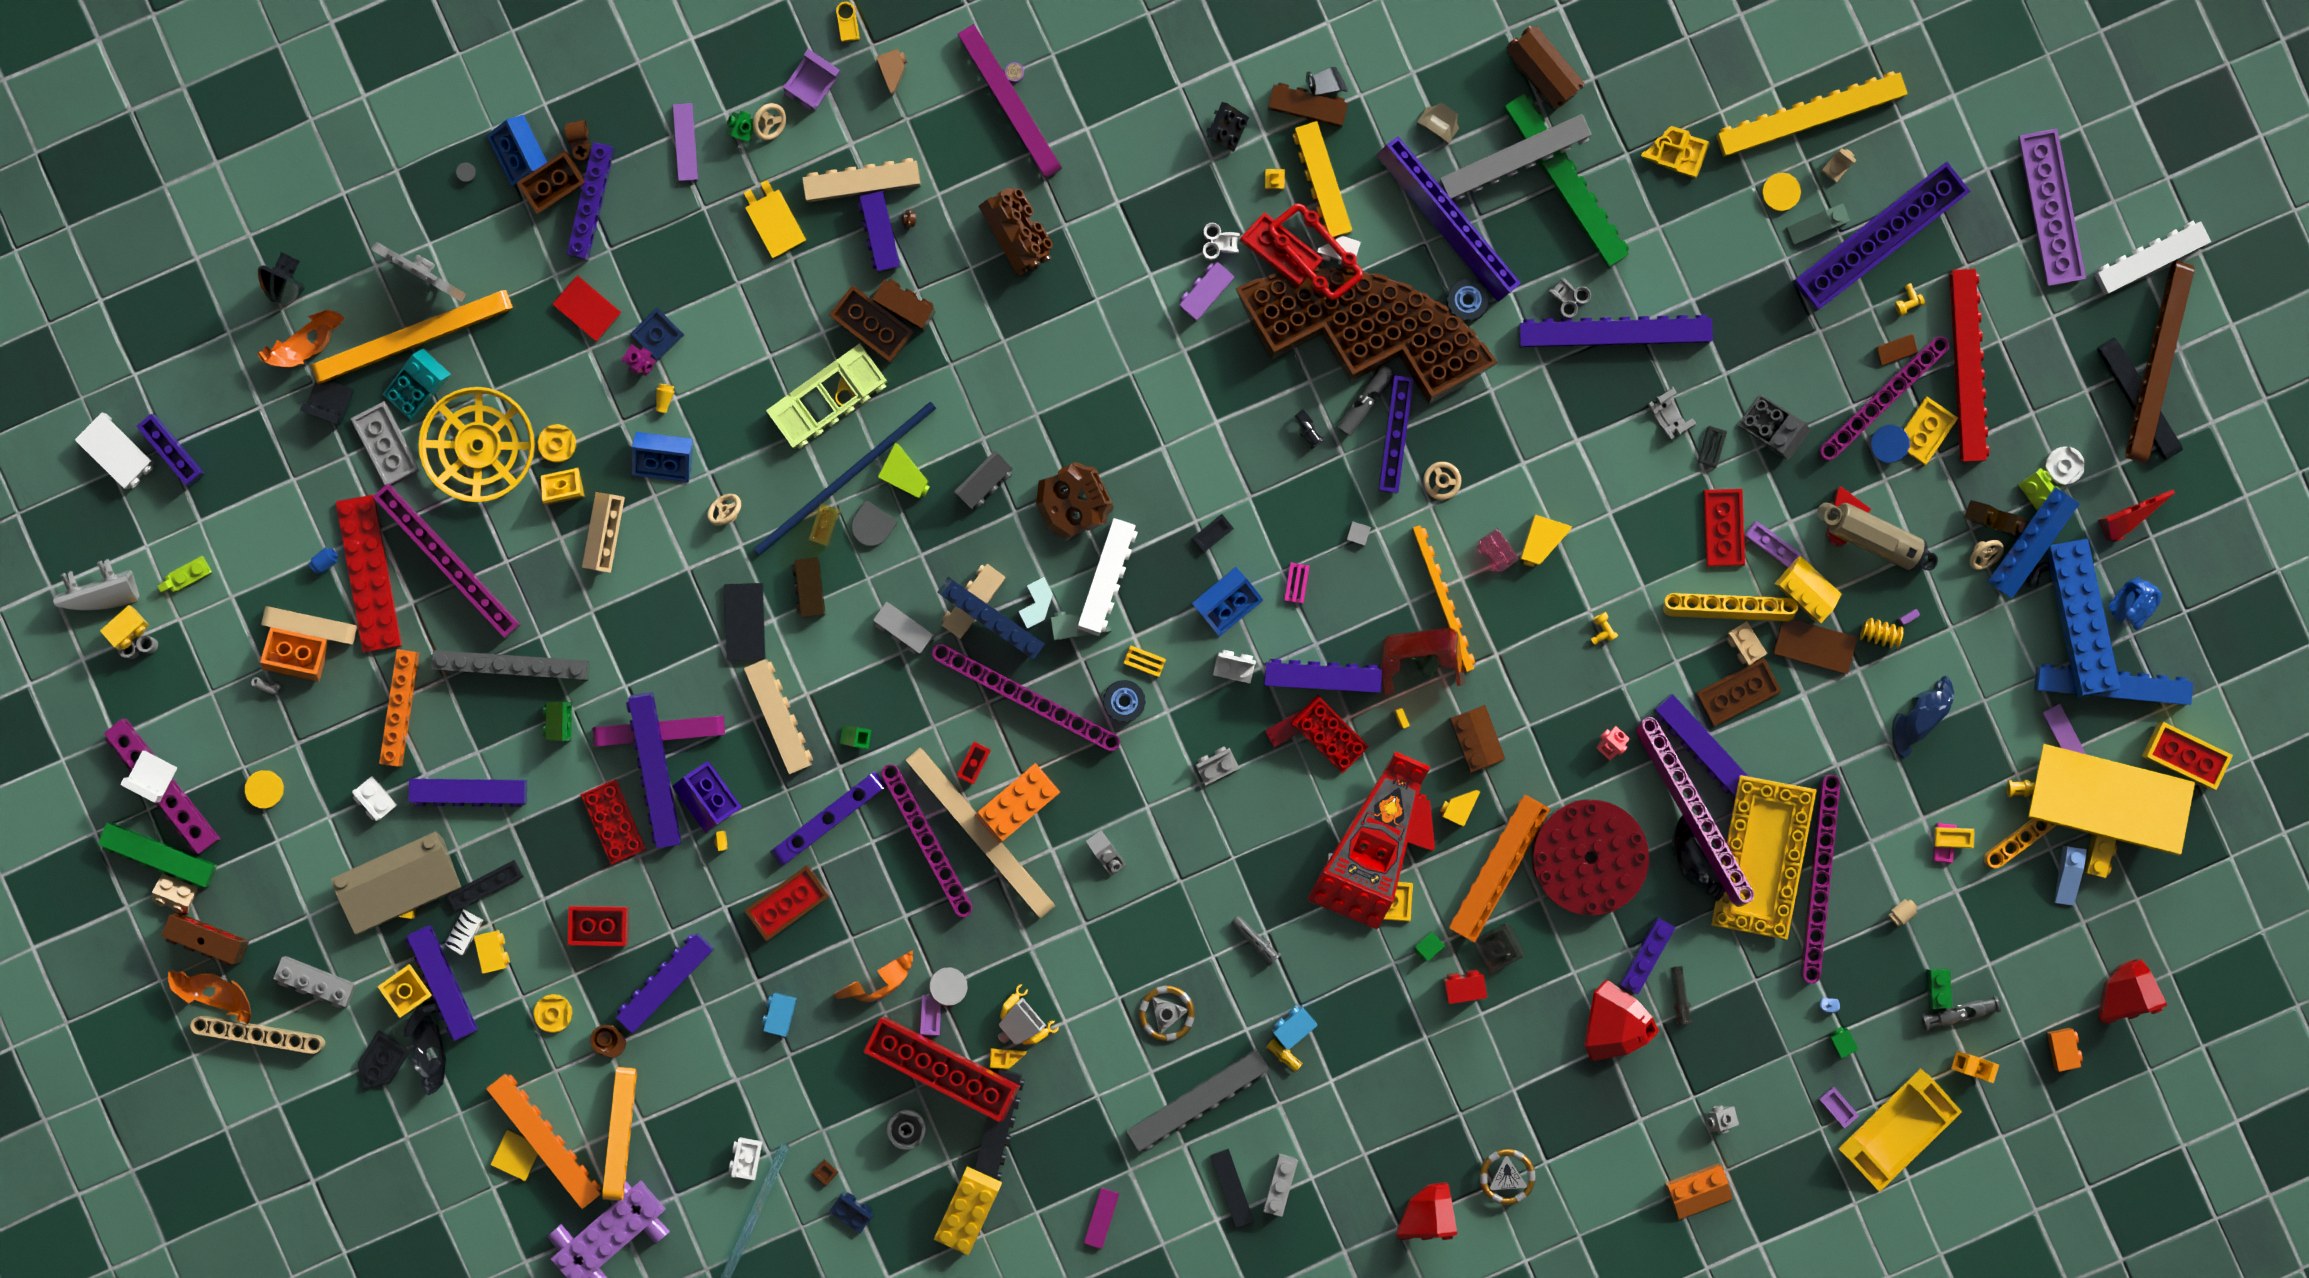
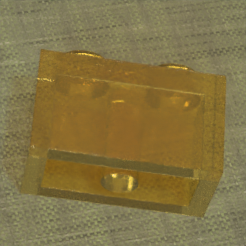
[809,503,841,547]

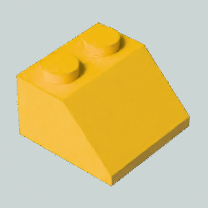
[377,964,432,1018]

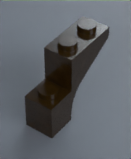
[1964,500,2030,539]

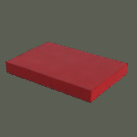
[553,275,622,341]

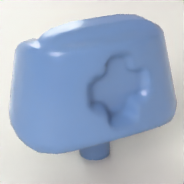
[1819,998,1840,1014]

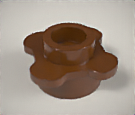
[902,209,916,229]

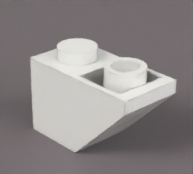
[1317,236,1361,266]

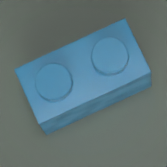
[762,992,797,1037]

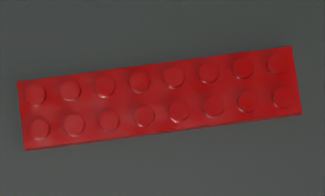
[336,495,402,652]

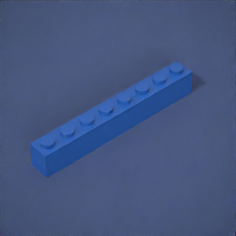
[2034,664,2193,705]

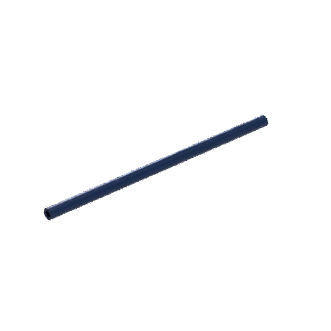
[754,401,937,555]

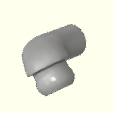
[251,677,281,695]

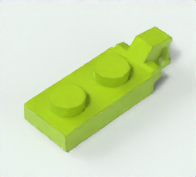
[157,556,212,593]

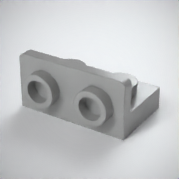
[1195,746,1240,786]

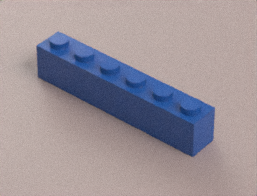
[1988,487,2080,598]

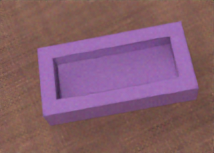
[920,995,941,1035]
[1819,1086,1859,1128]

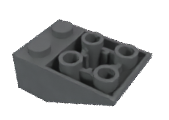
[1738,394,1811,461]

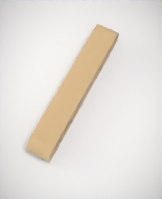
[190,1016,325,1054]

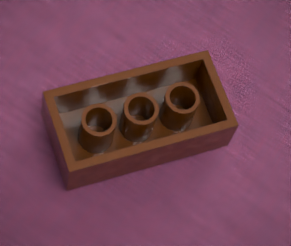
[829,285,915,364]

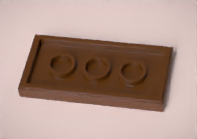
[1773,619,1858,674]
[1696,658,1782,727]

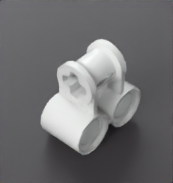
[1203,223,1240,261]

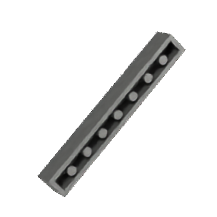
[432,650,590,680]
[1127,1048,1269,1152]

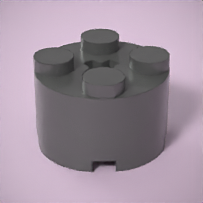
[887,1109,927,1150]

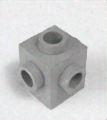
[1705,1105,1739,1134]

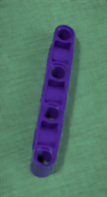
[770,771,886,867]

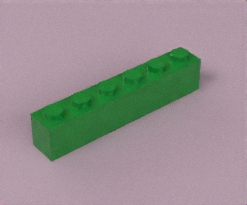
[98,823,218,889]

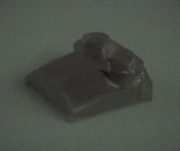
[1472,922,1525,974]

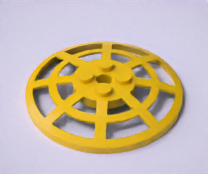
[419,387,535,502]

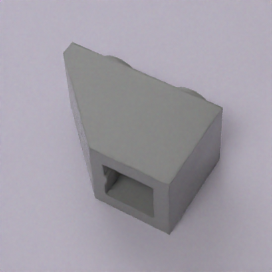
[1086,830,1126,876]

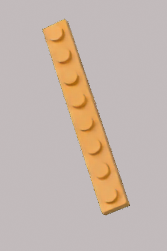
[1412,525,1476,672]

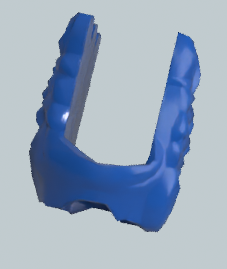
[2109,577,2162,630]

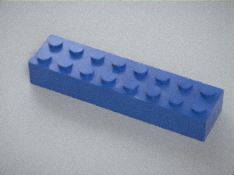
[2046,539,2121,698]

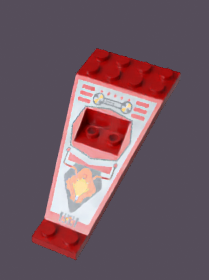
[1308,751,1430,930]

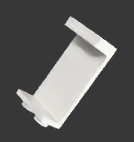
[75,413,155,489]

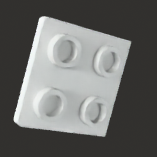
[1213,650,1256,683]
[120,751,177,803]

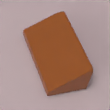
[1875,334,1918,366]

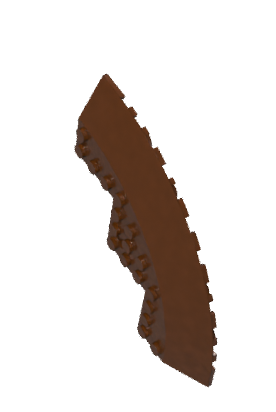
[1236,267,1498,404]

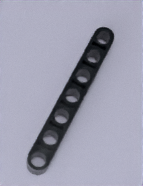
[2097,337,2183,460]

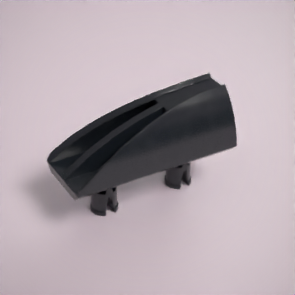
[258,252,305,307]

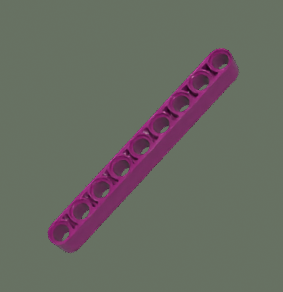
[957,24,1062,178]
[1818,336,1949,461]
[882,764,973,917]

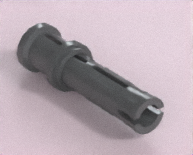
[1231,915,1281,966]

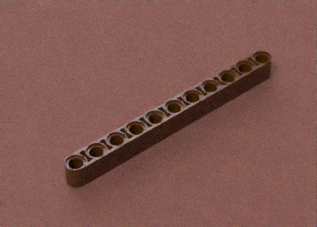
[2125,260,2194,464]

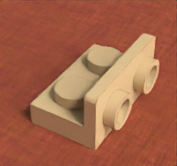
[1726,621,1767,666]

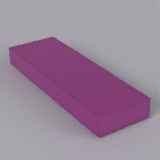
[1084,1187,1119,1249]

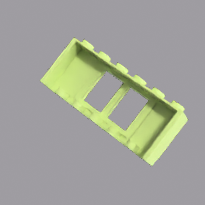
[766,343,887,449]

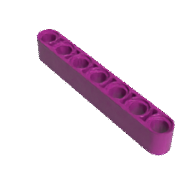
[592,715,725,747]

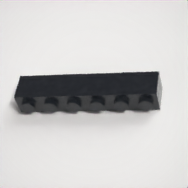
[975,1069,1025,1181]

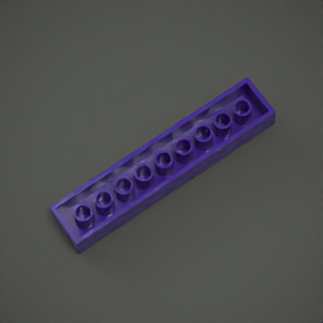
[1792,161,1971,311]

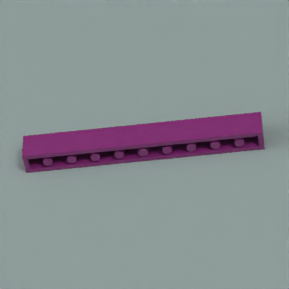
[373,484,521,638]

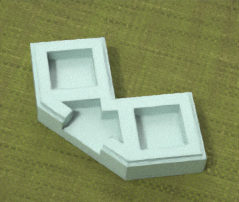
[1019,577,1053,629]

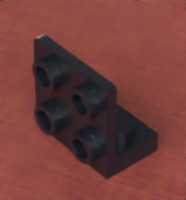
[300,380,354,425]

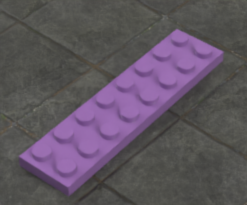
[2018,128,2086,286]

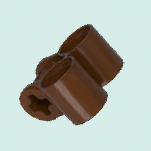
[564,119,591,160]

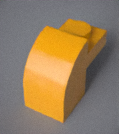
[1951,1051,1999,1083]

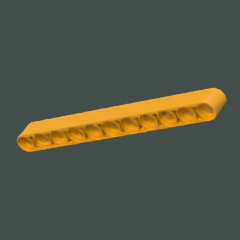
[310,290,513,384]

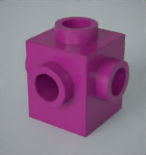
[621,344,656,377]

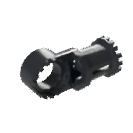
[1295,409,1325,449]

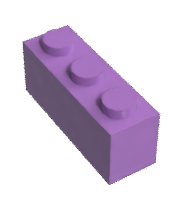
[1179,262,1235,322]

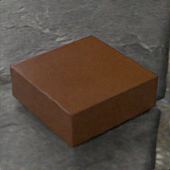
[812,1159,839,1186]

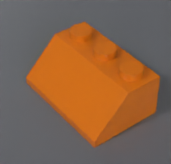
[260,627,327,682]
[1665,1163,1733,1219]

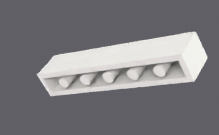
[2094,221,2211,295]
[1077,518,1138,636]

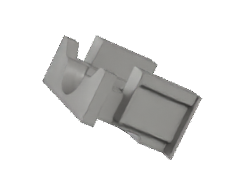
[1647,387,1697,440]

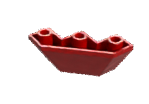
[2098,958,2167,1024]
[1584,980,1659,1061]
[1396,1182,1457,1240]

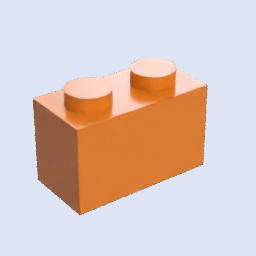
[2047,1028,2083,1072]

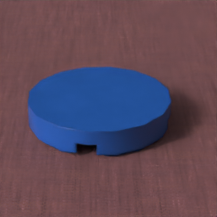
[1871,425,1910,463]

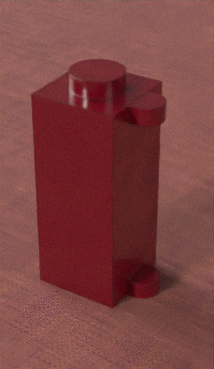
[1264,708,1305,747]

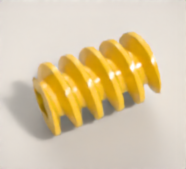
[1860,618,1903,650]

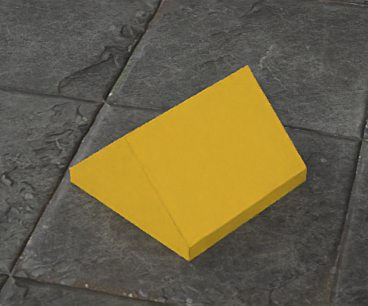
[541,468,585,505]

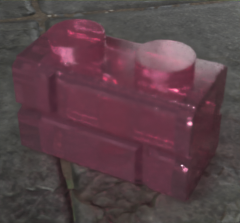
[1477,528,1519,573]

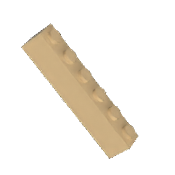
[803,158,921,202]
[744,659,813,774]

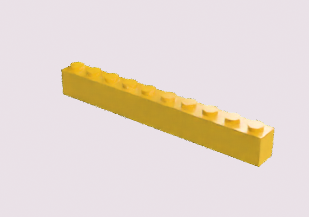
[1716,71,1908,158]

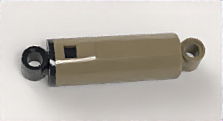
[1817,503,1938,571]

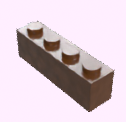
[1268,83,1348,128]

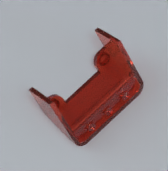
[1381,628,1465,695]

